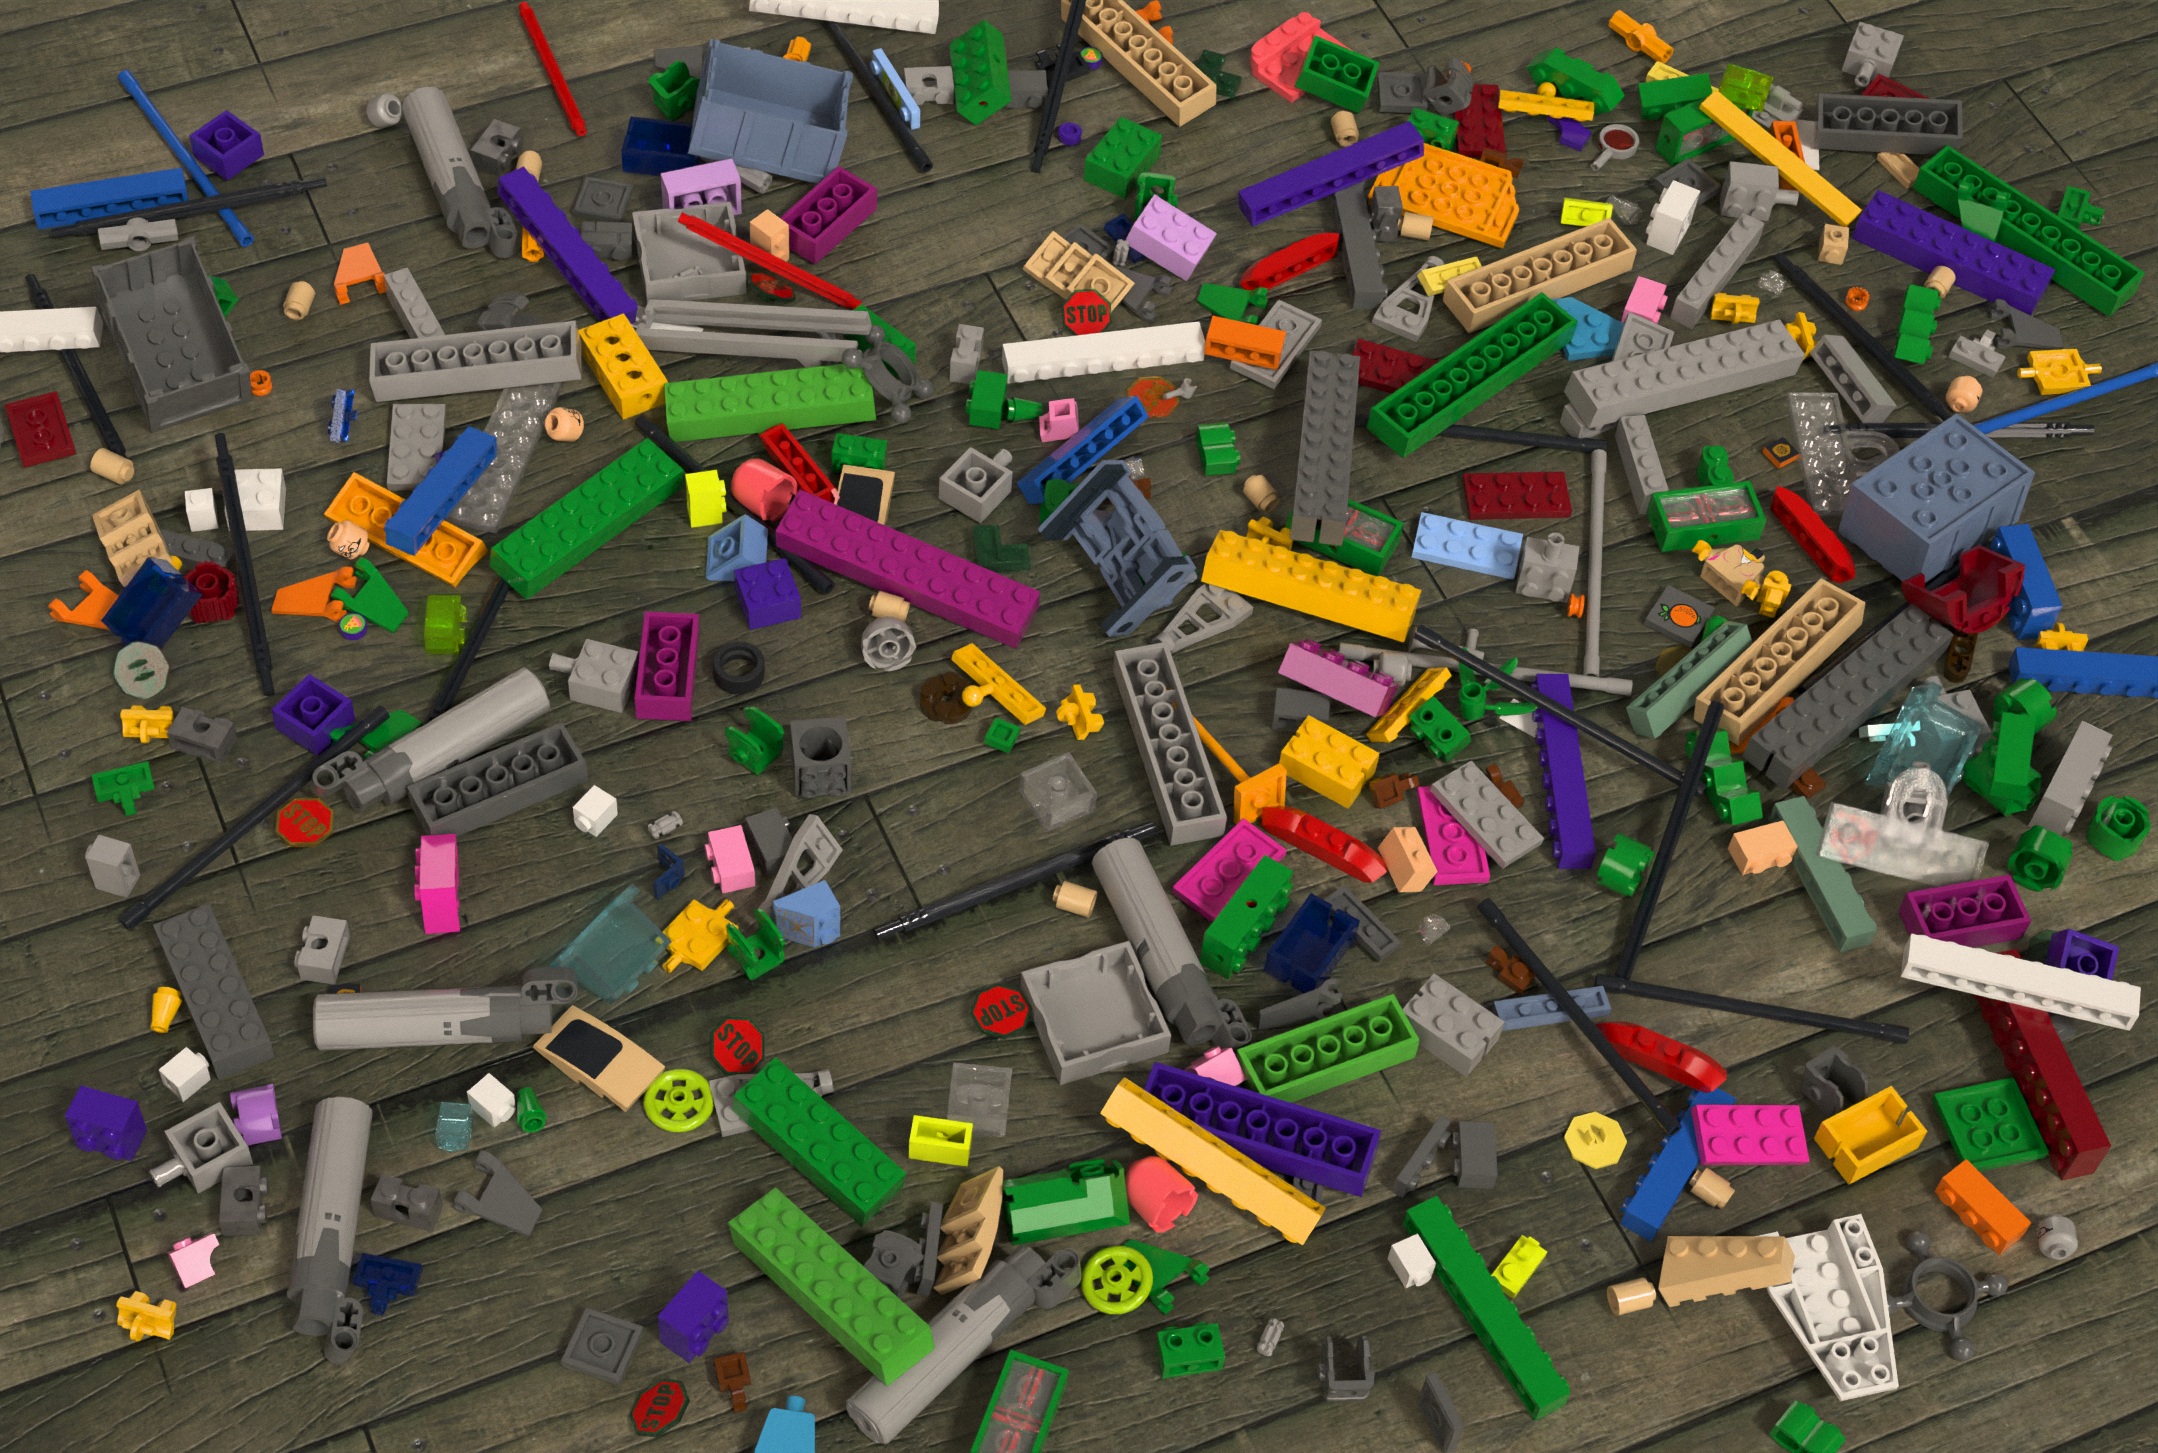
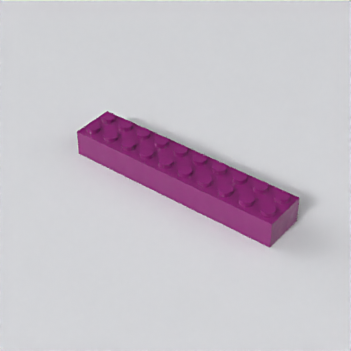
[776,489,1040,649]

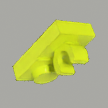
[1560,198,1613,227]
[1491,1235,1547,1299]

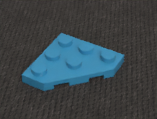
[1551,297,1624,361]

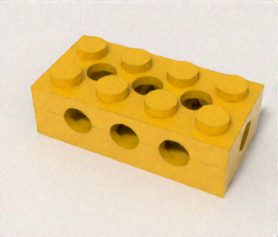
[578,313,668,420]

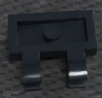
[1035,43,1090,88]

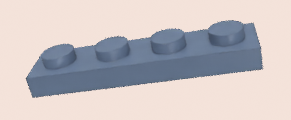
[1492,986,1611,1031]

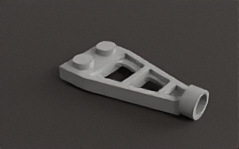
[1372,256,1444,342]
[1152,583,1254,652]
[754,814,843,921]
[709,1069,834,1137]

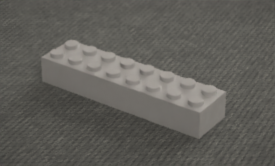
[369,321,582,402]
[1113,642,1227,846]

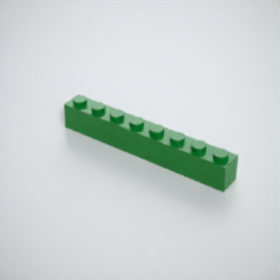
[1403,1196,1571,1421]

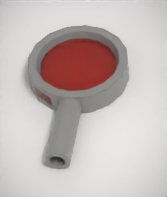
[1591,124,1639,172]

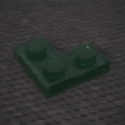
[1196,49,1242,99]
[972,524,1031,573]

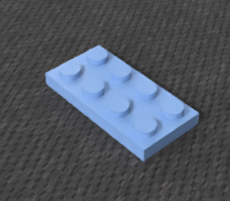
[1411,512,1523,580]

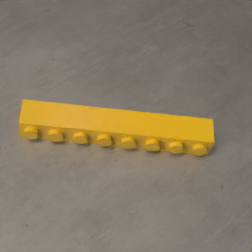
[1100,1077,1326,1245]

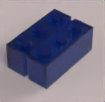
[621,116,700,176]
[101,557,202,656]
[1264,893,1360,993]

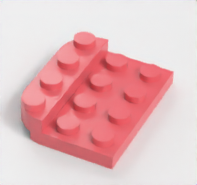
[1250,12,1351,103]

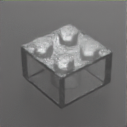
[1019,752,1097,833]
[947,1062,1012,1137]

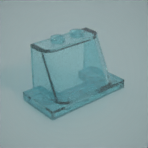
[1865,682,1983,797]
[547,883,672,1004]

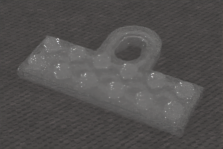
[1786,392,1900,516]
[1816,767,1989,887]

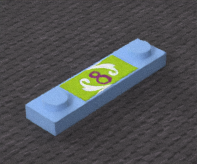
[870,48,920,130]

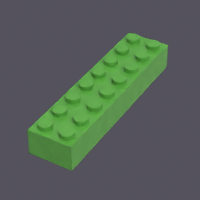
[664,364,876,442]
[728,1187,935,1386]

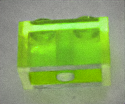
[1719,63,1774,113]
[424,595,467,655]

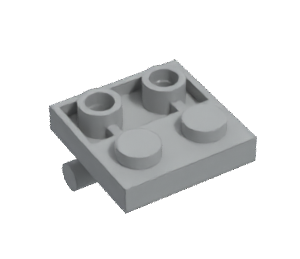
[1751,79,1804,133]

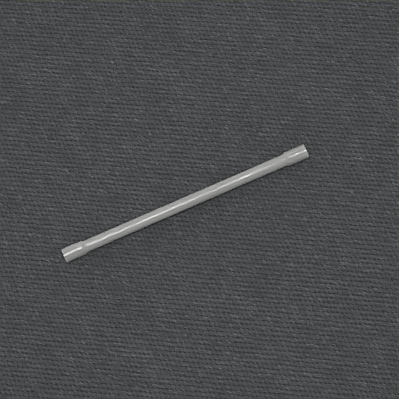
[1583,449,1607,677]
[1339,642,1632,696]

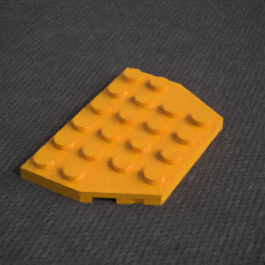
[1368,143,1519,249]

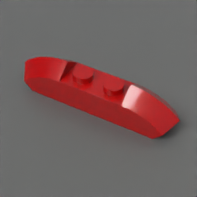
[1240,233,1339,290]
[758,423,840,505]
[1770,486,1855,583]
[1262,806,1387,883]
[1595,1021,1727,1093]

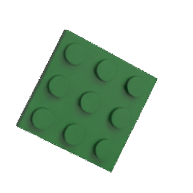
[1931,1077,2049,1172]

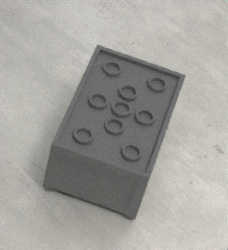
[91,236,252,433]

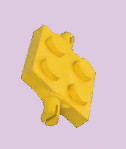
[2017,349,2102,395]
[657,899,738,973]

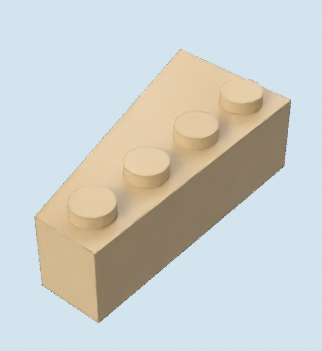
[1658,1236,1795,1307]

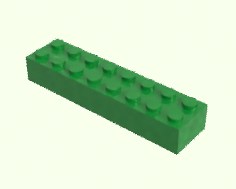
[490,438,684,600]

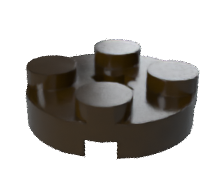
[920,672,972,724]

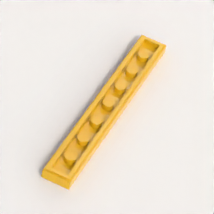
[1699,90,1862,227]

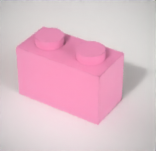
[1621,276,1668,324]
[704,825,755,894]

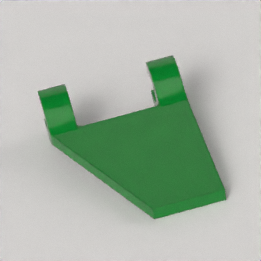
[1958,181,2011,242]
[1197,283,1268,325]
[331,557,409,634]
[329,709,422,759]
[1109,1239,1209,1316]

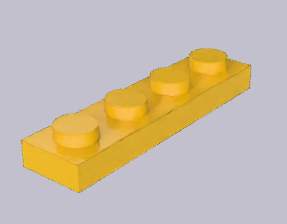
[1366,667,1452,743]

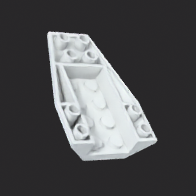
[1759,1214,1899,1401]

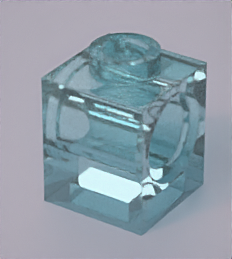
[435,1102,474,1152]

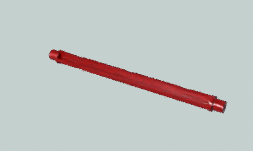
[518,2,587,136]
[678,212,862,310]

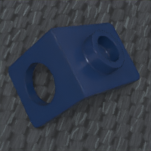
[654,843,685,899]

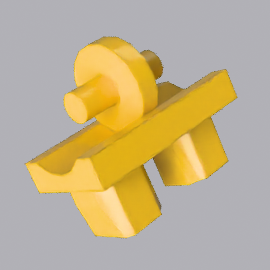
[1710,293,1759,324]
[1785,312,1818,360]
[1246,516,1293,551]
[1756,571,1791,618]
[2033,623,2088,651]
[1056,685,1104,740]
[120,705,174,743]
[117,1291,176,1342]

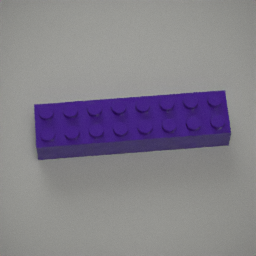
[1852,190,2055,316]
[1144,1062,1381,1197]

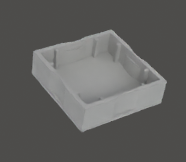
[632,201,747,304]
[1020,941,1171,1085]

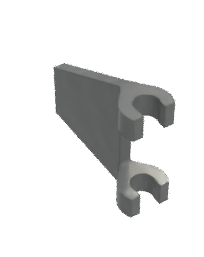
[655,40,710,78]
[1112,265,1173,323]
[1989,299,2064,350]
[1257,979,1342,1030]
[454,1150,542,1237]

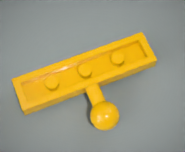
[1498,82,1594,122]
[951,643,1046,725]

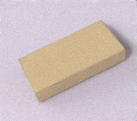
[1877,152,1920,189]

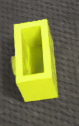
[685,470,727,528]
[909,1115,973,1167]

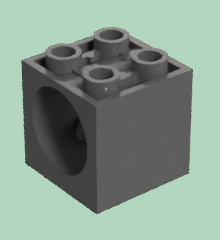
[790,717,851,798]

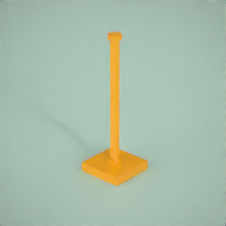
[1166,687,1287,825]

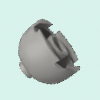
[861,616,916,671]

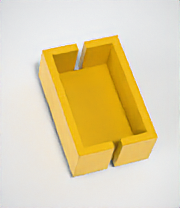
[1279,715,1380,809]
[1814,1086,1927,1184]

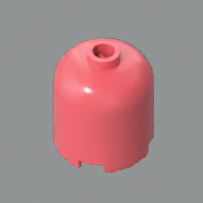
[731,458,798,522]
[1125,1156,1198,1233]

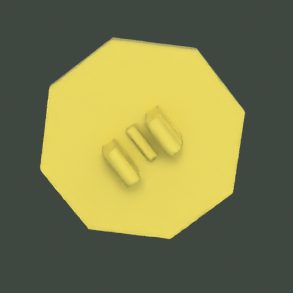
[1564,1112,1627,1169]

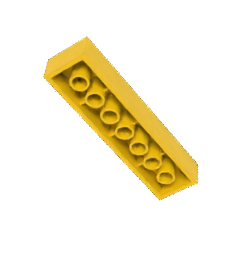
[1201,530,1422,642]

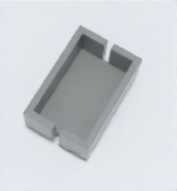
[1402,973,1504,1077]

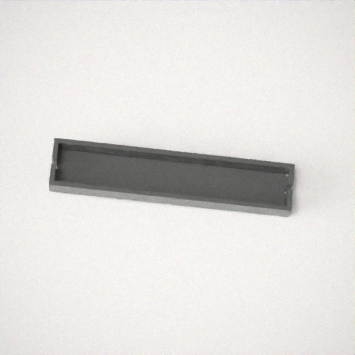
[1290,350,1360,546]
[1742,604,1954,790]

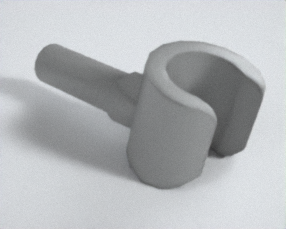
[1163,378,1197,400]

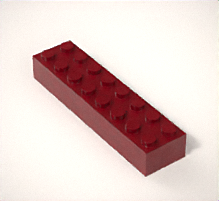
[1972,949,2111,1180]

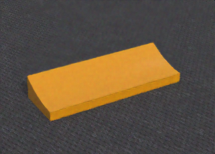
[324,472,489,588]

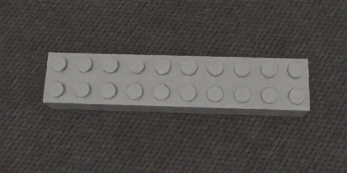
[1564,319,1805,429]

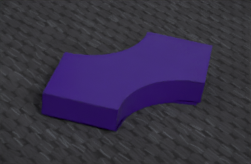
[1547,115,1592,152]

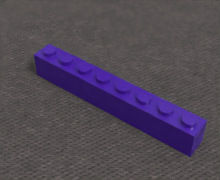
[1238,121,1424,227]
[497,166,638,324]
[1530,674,1596,869]

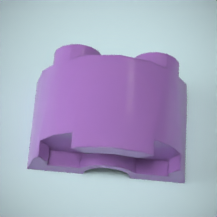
[230,1084,282,1146]

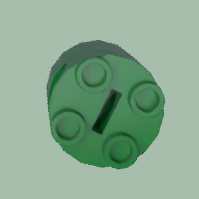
[1962,738,2042,817]

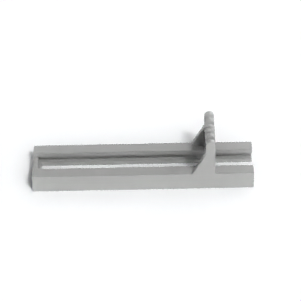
[636,299,872,368]

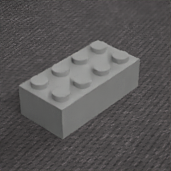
[2028,721,2113,836]

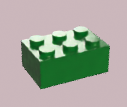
[1294,35,1380,114]
[1083,117,1163,199]

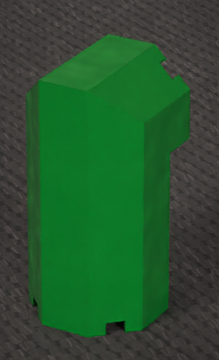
[1001,1158,1130,1246]

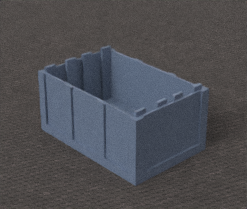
[688,39,853,184]
[1838,413,2035,583]

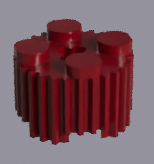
[179,560,239,623]

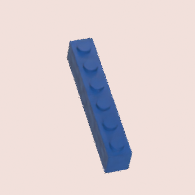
[30,168,189,230]
[1017,395,1149,504]
[384,426,497,556]
[2009,647,2158,699]
[1620,1088,1737,1242]

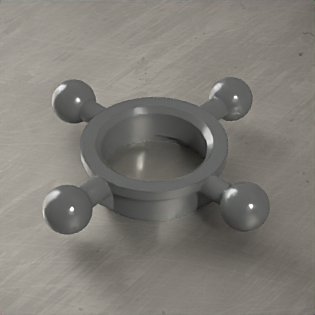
[841,325,934,424]
[1886,1230,2008,1361]

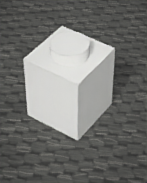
[185,488,218,532]
[573,785,618,837]
[159,1047,211,1102]
[467,1073,516,1128]
[1388,1234,1436,1288]

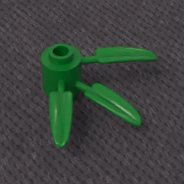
[1458,647,1538,720]

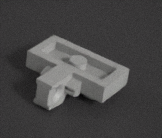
[1949,330,2006,378]

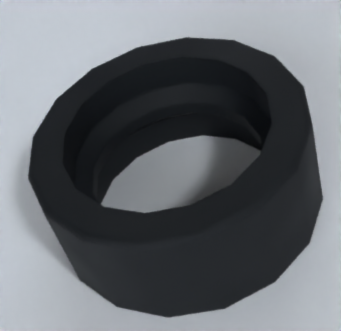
[713,641,765,694]

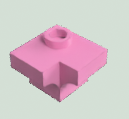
[1039,398,1079,442]
[1185,1046,1246,1086]
[167,1233,219,1288]

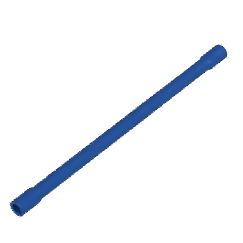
[118,70,254,247]
[1972,362,2158,434]

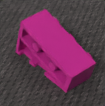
[414,834,460,934]

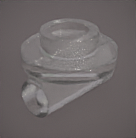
[1757,270,1786,295]
[1419,914,1450,945]

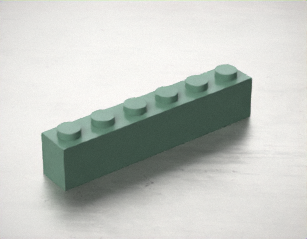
[1626,621,1753,739]
[1769,796,1877,953]

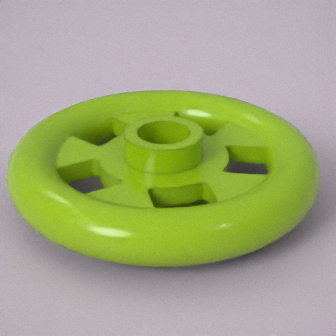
[643,1069,714,1133]
[1081,1246,1153,1315]

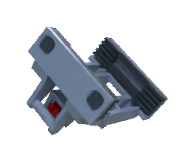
[1038,460,1197,637]

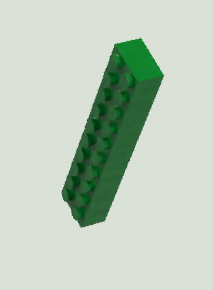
[1913,145,2145,317]
[1366,292,1578,458]

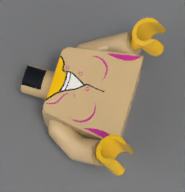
[1691,540,1765,607]

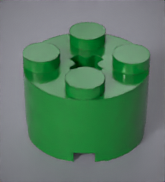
[1992,677,2057,734]
[2086,795,2151,861]
[2008,825,2072,892]
[1595,832,1655,897]

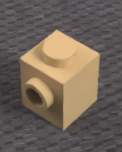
[1818,224,1849,265]

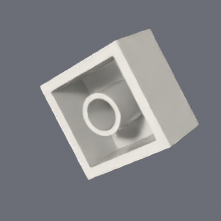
[1646,180,1700,255]
[225,468,286,531]

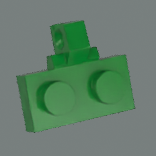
[2058,186,2105,230]
[92,761,155,816]

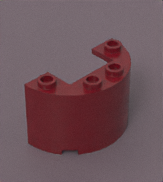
[1901,545,2025,634]

